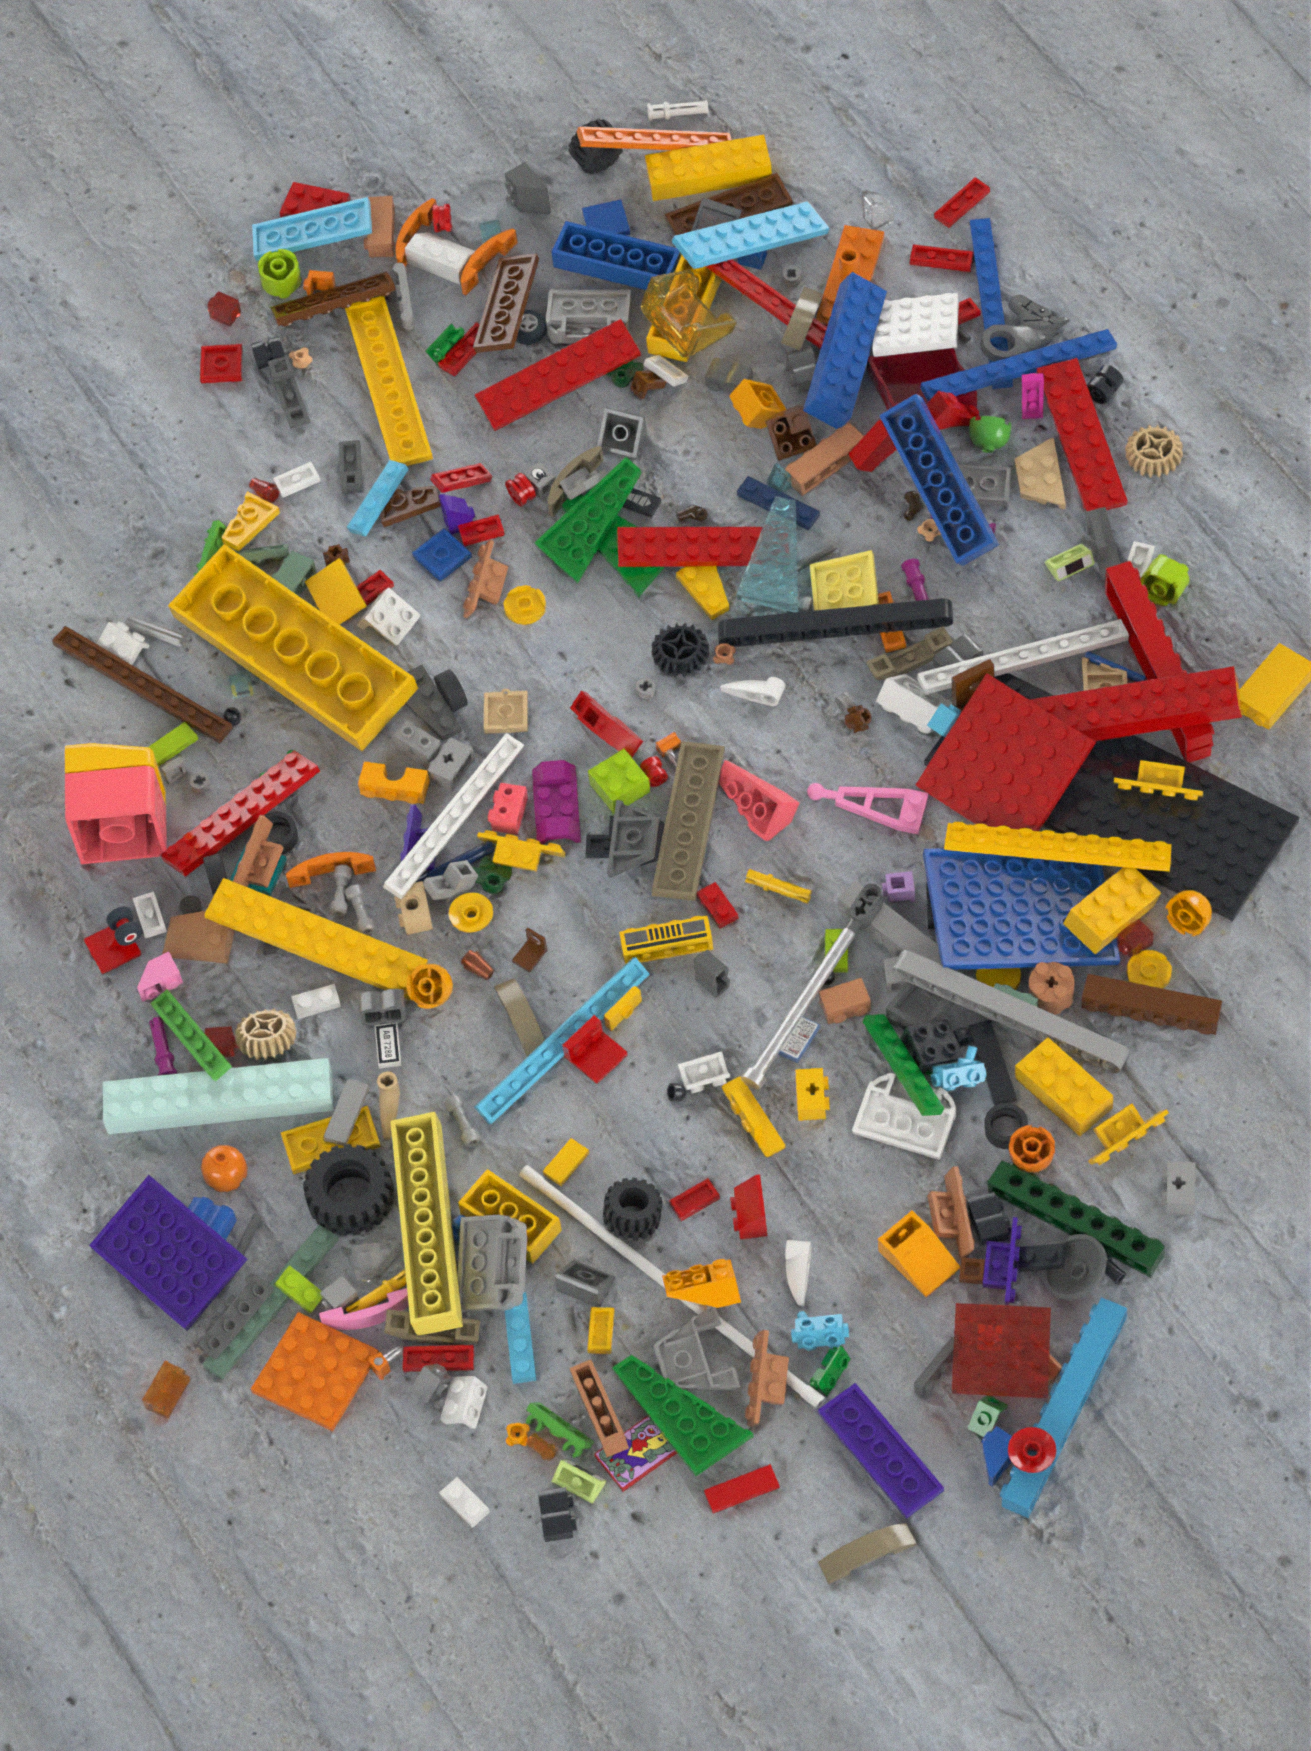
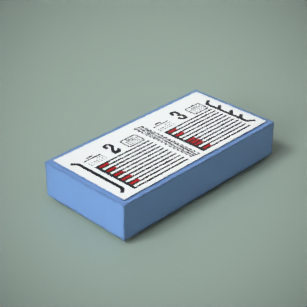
[778,1016,820,1063]

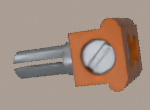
[655,732,681,768]
[369,1346,403,1380]

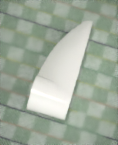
[720,677,786,706]
[785,1240,812,1306]

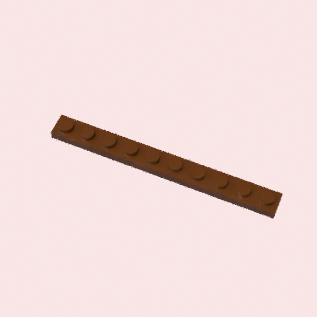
[52,626,233,744]

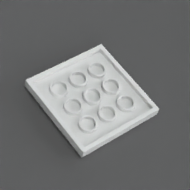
[873,293,959,357]

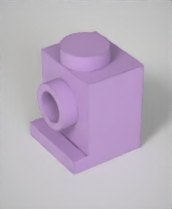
[882,871,915,902]

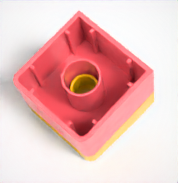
[65,743,167,864]

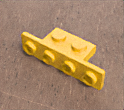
[1114,760,1203,800]
[477,830,566,872]
[722,1076,785,1158]
[1088,1103,1169,1165]

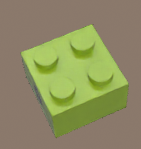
[588,749,650,814]

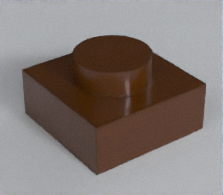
[959,1257,985,1285]

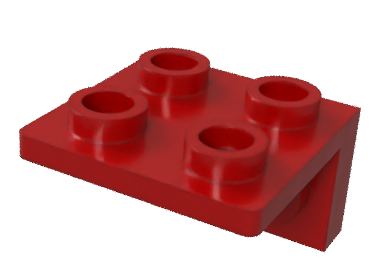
[562,1015,628,1084]

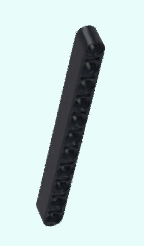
[718,598,953,647]

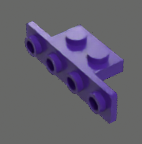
[400,804,436,871]
[983,1217,1022,1311]

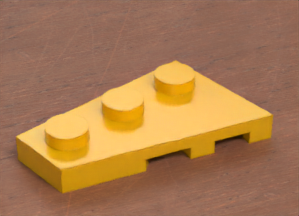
[222,491,280,552]
[676,566,730,620]

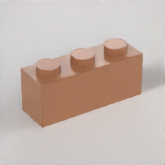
[364,196,395,258]

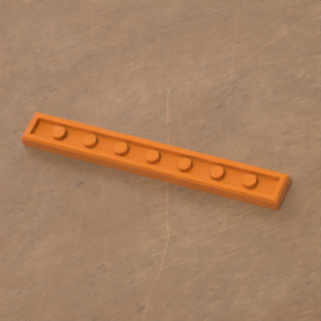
[577,127,732,150]

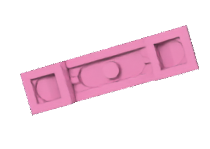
[319,1288,409,1330]

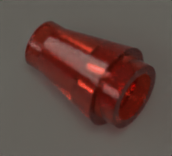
[249,477,280,503]

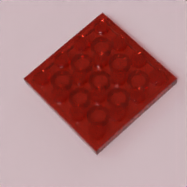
[952,1303,1051,1398]

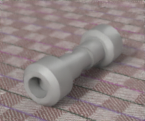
[329,864,352,917]
[345,885,375,935]
[444,1095,481,1147]

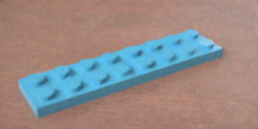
[672,201,829,269]

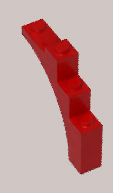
[848,391,981,472]

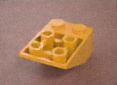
[878,1210,960,1298]
[662,1259,741,1308]

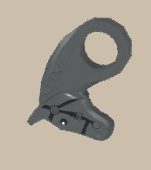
[980,294,1070,362]

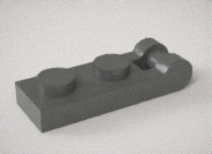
[339,440,363,494]
[914,1336,963,1397]

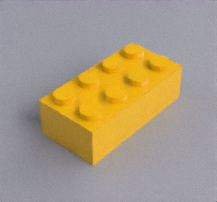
[1063,867,1161,954]
[1015,1037,1113,1137]
[458,1169,562,1264]

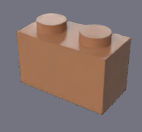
[819,978,871,1025]

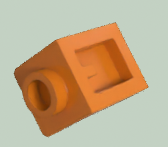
[303,270,336,295]

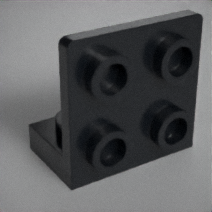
[900,1019,963,1075]

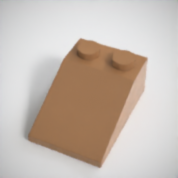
[162,911,235,964]

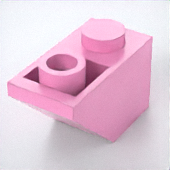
[137,952,183,1002]

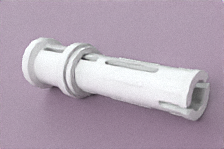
[647,100,708,121]

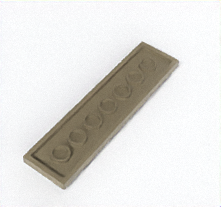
[651,741,725,901]

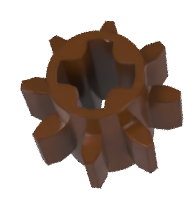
[323,544,350,567]
[845,705,872,733]

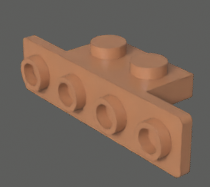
[463,540,508,618]
[233,815,283,888]
[927,1166,975,1258]
[745,1330,789,1427]

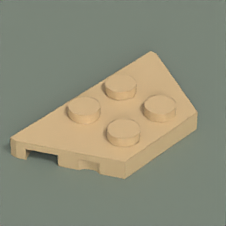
[1015,438,1066,509]
[1082,658,1127,691]

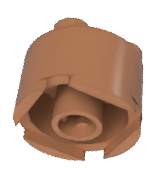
[1029,962,1074,1015]

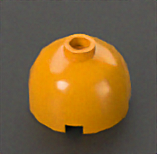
[1166,890,1212,936]
[406,963,453,1009]

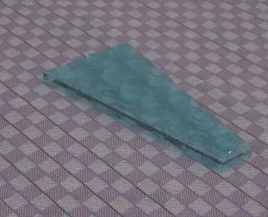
[736,496,798,612]

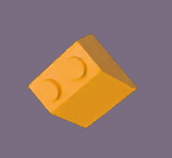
[729,379,786,429]

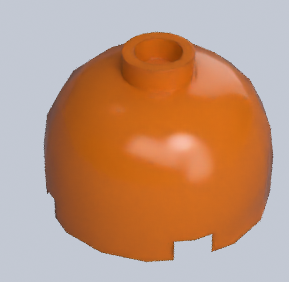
[1009,1125,1055,1173]
[201,1145,248,1192]

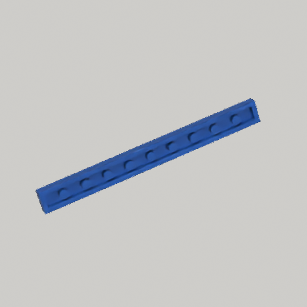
[970,218,1013,389]
[920,329,1117,402]

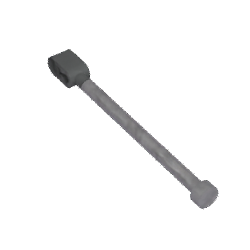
[741,883,883,1090]

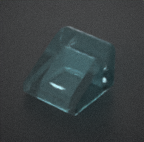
[479,220,501,244]
[767,463,791,493]
[229,672,254,699]

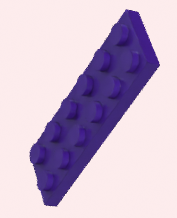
[818,1383,944,1519]

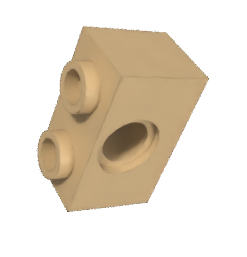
[394,881,433,935]

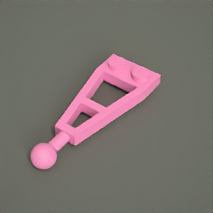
[807,783,929,835]

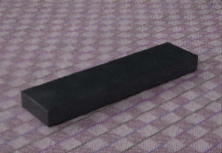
[968,1020,1017,1106]

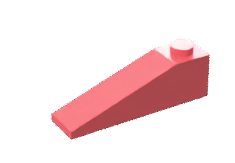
[719,760,799,841]

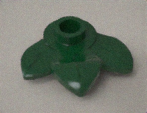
[606,360,644,388]
[472,856,512,894]

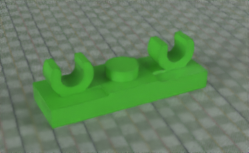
[194,520,227,576]
[526,1402,595,1458]

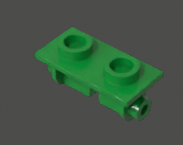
[425,323,465,366]
[810,1345,851,1397]

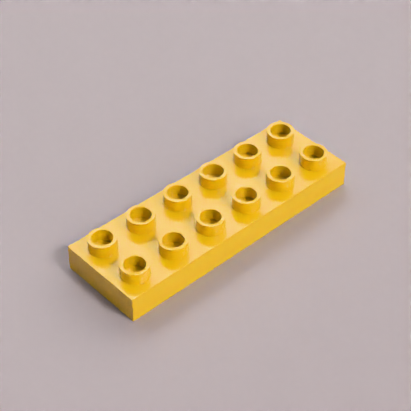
[168,544,418,751]

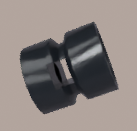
[251,336,285,370]
[1087,364,1124,405]

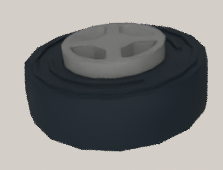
[516,310,547,345]

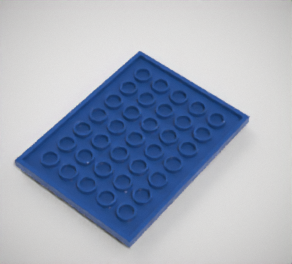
[923,848,1120,970]

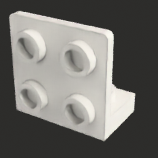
[356,587,420,646]

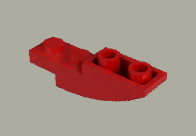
[570,690,643,758]

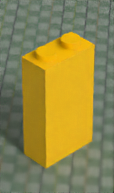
[1239,643,1311,730]

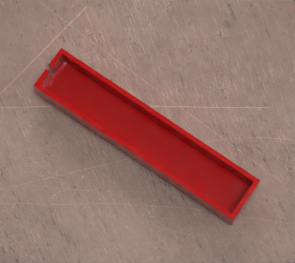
[1105,561,1215,763]
[1030,666,1242,741]

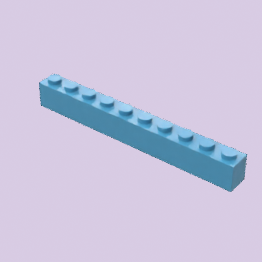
[1000,1297,1127,1518]

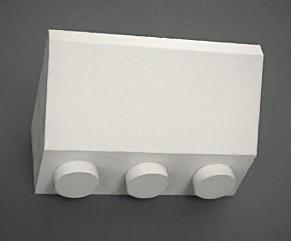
[405,232,475,285]
[876,674,952,734]

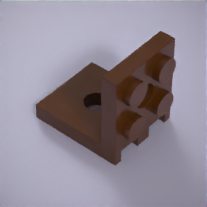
[951,659,994,714]

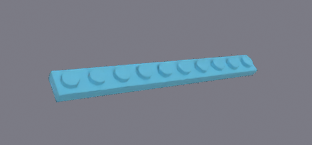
[474,957,650,1124]

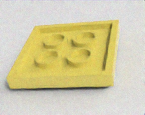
[810,550,879,611]

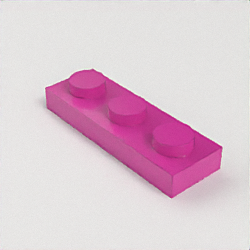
[1022,373,1044,419]

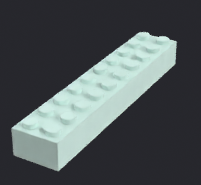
[102,1058,334,1134]

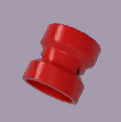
[640,756,668,787]

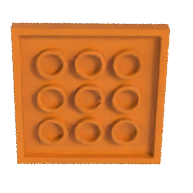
[251,1312,379,1431]

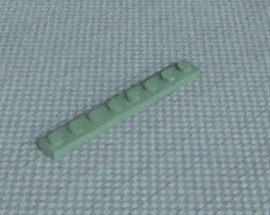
[203,1225,339,1379]

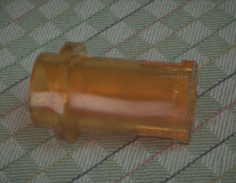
[526,1433,557,1461]

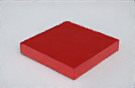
[200,344,243,384]

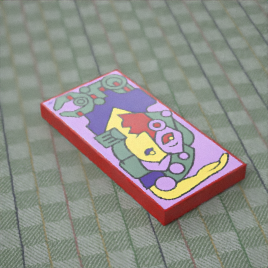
[594,1416,677,1492]

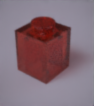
[207,291,242,327]
[1117,919,1154,958]
[205,1026,239,1057]

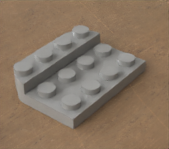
[546,290,632,344]
[458,1215,527,1311]

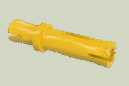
[745,869,812,904]
[345,1270,407,1314]

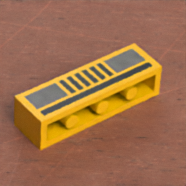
[619,916,713,965]

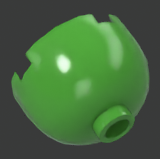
[969,416,1012,453]

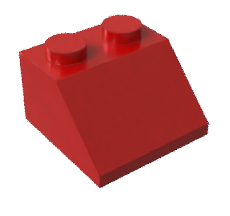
[730,1174,768,1240]

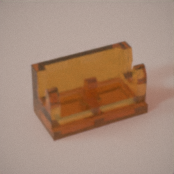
[142,1360,191,1419]

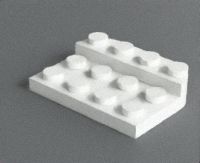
[852,1073,956,1160]

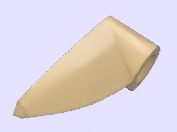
[377,1071,400,1140]

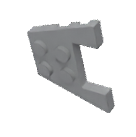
[653,1306,741,1391]

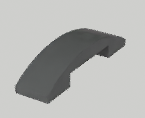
[268,355,310,429]

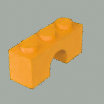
[358,761,430,804]

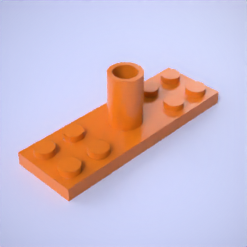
[816,225,885,327]

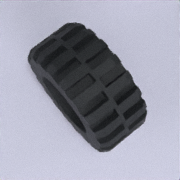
[303,1144,394,1236]

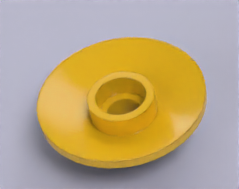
[449,893,493,933]

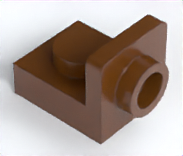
[630,370,666,400]

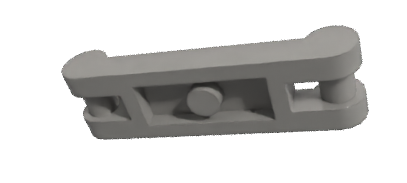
[393,263,415,333]

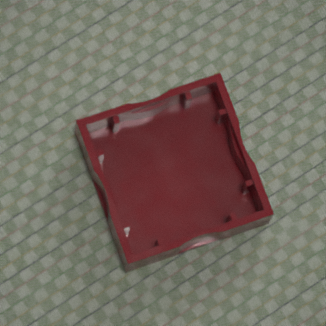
[867,348,977,410]

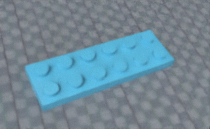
[252,197,372,261]

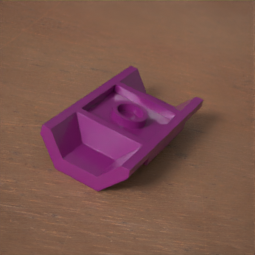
[532,760,581,845]

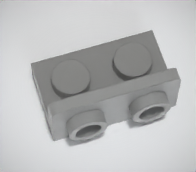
[560,467,608,500]

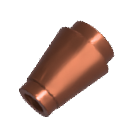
[461,949,495,981]

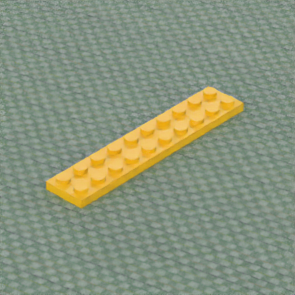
[345,296,433,466]
[944,822,1172,872]
[205,878,428,1000]

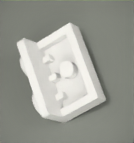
[97,621,150,665]
[678,1051,730,1094]
[440,1376,487,1429]

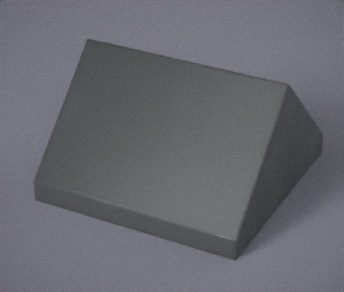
[597,407,647,458]
[555,1260,615,1307]

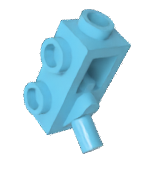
[931,1046,986,1091]
[791,1311,849,1351]

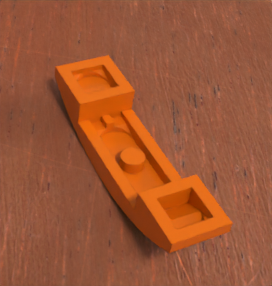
[396,198,437,267]
[461,228,518,296]
[286,852,376,888]

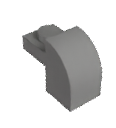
[423,860,478,903]

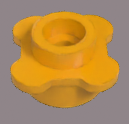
[506,1423,530,1446]

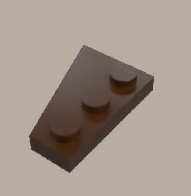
[380,486,441,528]

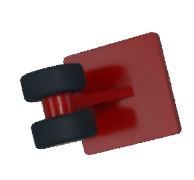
[84,906,142,974]

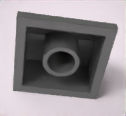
[505,162,551,215]

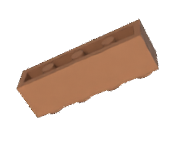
[785,423,864,496]
[569,1359,629,1457]

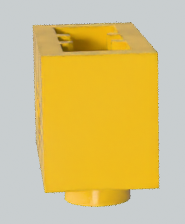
[795,1068,830,1121]

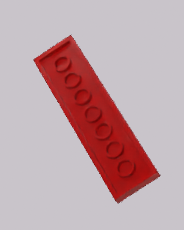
[474,319,641,432]
[1036,358,1128,511]
[617,526,790,567]
[160,750,320,877]

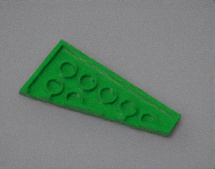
[534,457,642,584]
[562,494,665,598]
[612,1355,754,1477]

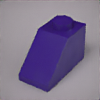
[439,494,476,535]

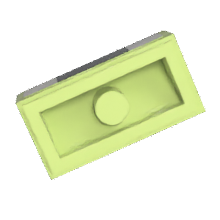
[1045,544,1095,581]
[551,1459,606,1503]

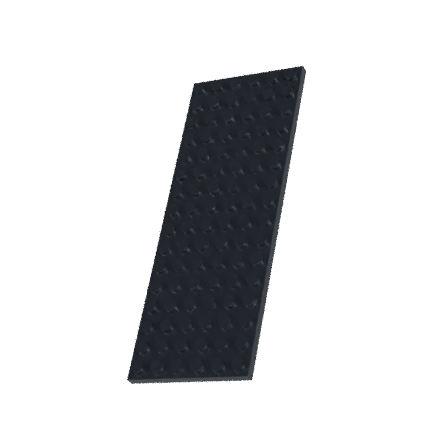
[924,673,1300,921]

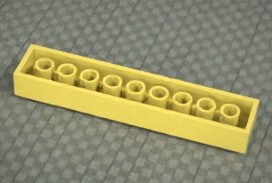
[391,1112,463,1336]

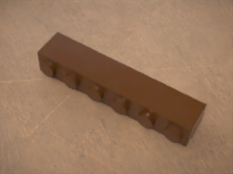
[1081,974,1222,1035]

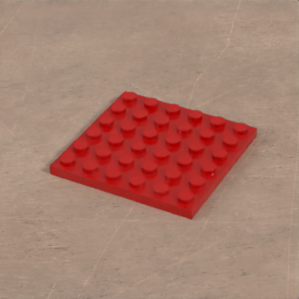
[915,673,1096,831]

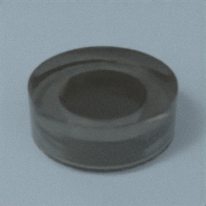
[179,895,202,915]

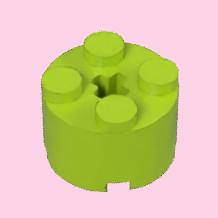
[258,249,302,299]
[1140,554,1189,606]

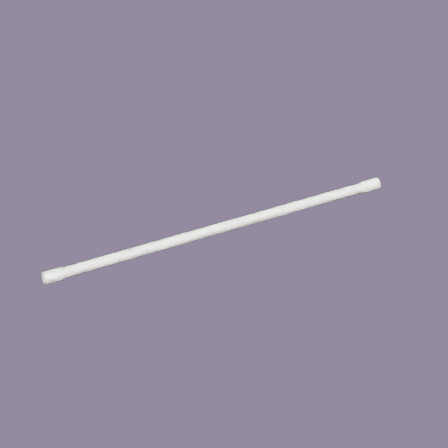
[519,1165,826,1409]

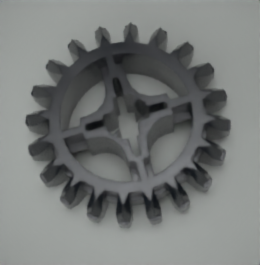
[651,622,710,678]

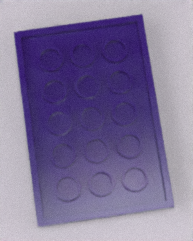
[89,1175,248,1331]

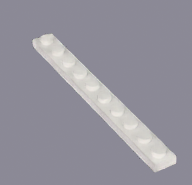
[917,619,1129,695]
[383,733,524,899]

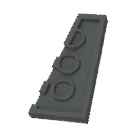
[405,665,462,741]

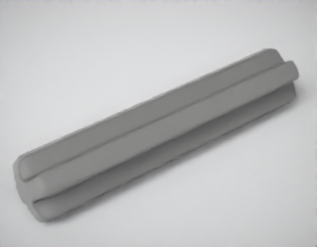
[125,616,184,646]

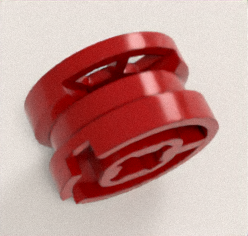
[433,203,452,233]
[505,473,536,507]

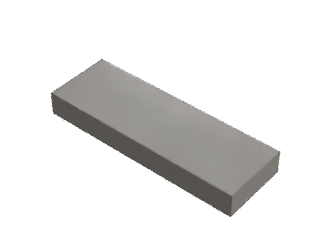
[323,1079,370,1146]

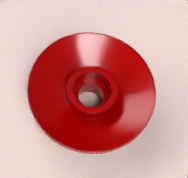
[1008,1427,1056,1473]

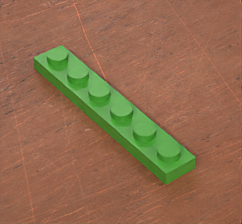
[150,989,232,1082]

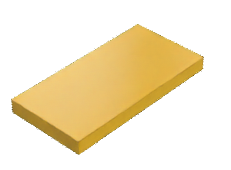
[280,1105,381,1175]

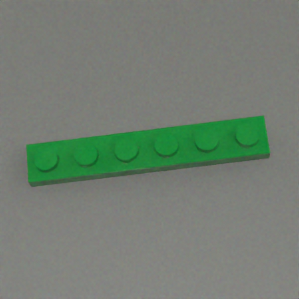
[862,1014,944,1116]

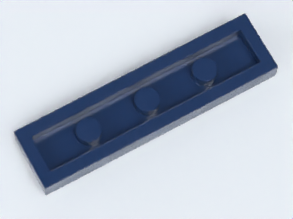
[737,476,820,531]

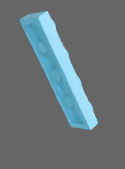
[346,460,409,537]
[505,1292,537,1384]

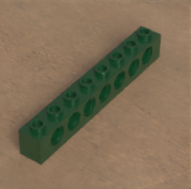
[987,1160,1165,1278]

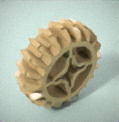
[1125,424,1183,478]
[235,1008,296,1060]

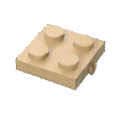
[484,689,528,734]

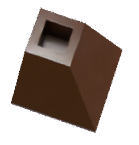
[765,405,817,461]

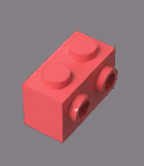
[488,783,528,835]

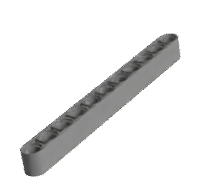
[892,950,1129,1073]

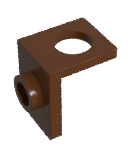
[512,927,548,972]

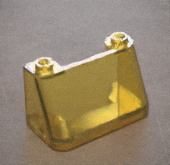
[641,269,737,358]

